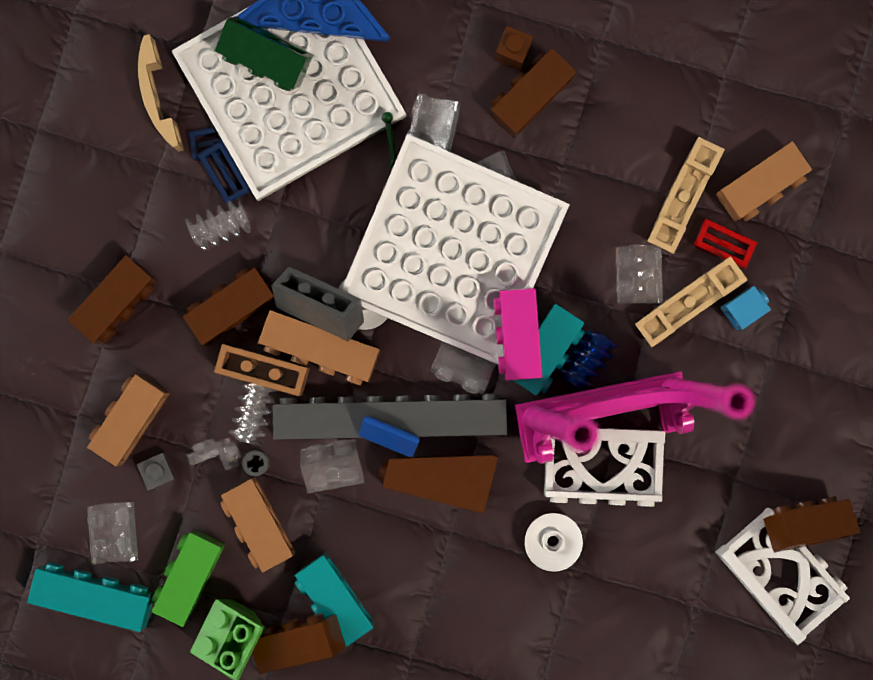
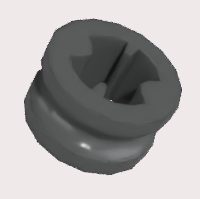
[242,450,270,477]

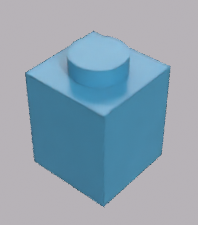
[720,286,771,331]

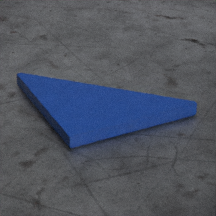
[237,0,390,42]

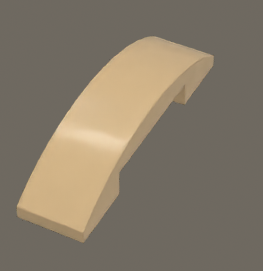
[138,34,184,152]
[647,137,725,254]
[635,256,747,347]

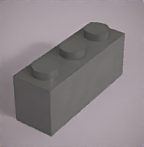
[272,267,364,341]

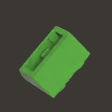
[190,599,264,680]

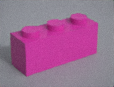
[494,288,542,380]

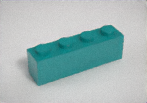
[27,562,154,632]

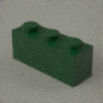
[215,16,314,91]

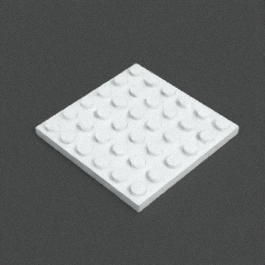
[172,6,407,201]
[341,134,570,364]

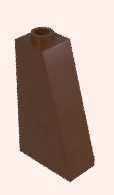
[378,454,498,514]

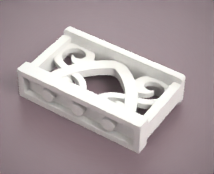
[544,428,665,507]
[715,507,850,645]

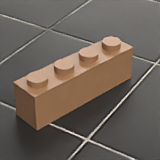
[258,310,380,386]

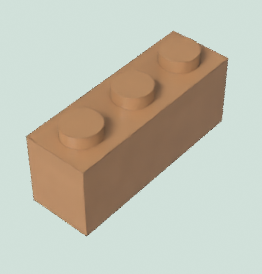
[715,141,812,222]
[214,344,310,396]
[87,374,170,467]
[220,477,296,573]

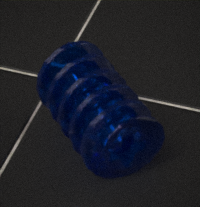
[558,330,619,391]

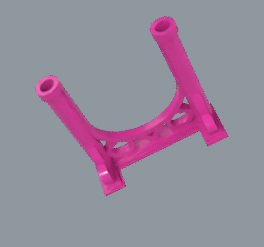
[515,371,754,464]

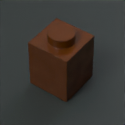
[494,26,534,71]

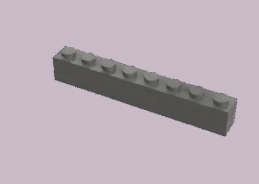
[273,394,507,440]

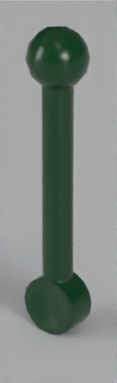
[382,112,397,170]

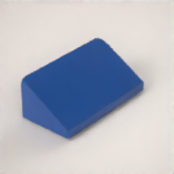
[359,416,420,457]

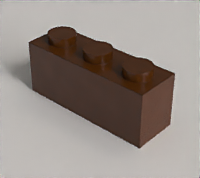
[490,48,577,139]
[67,255,158,344]
[183,267,275,346]
[763,496,861,553]
[252,612,346,674]

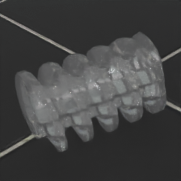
[185,197,251,251]
[229,383,278,446]

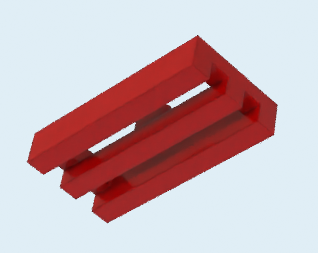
[692,219,758,269]

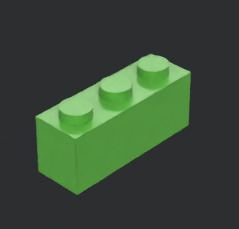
[151,529,225,627]

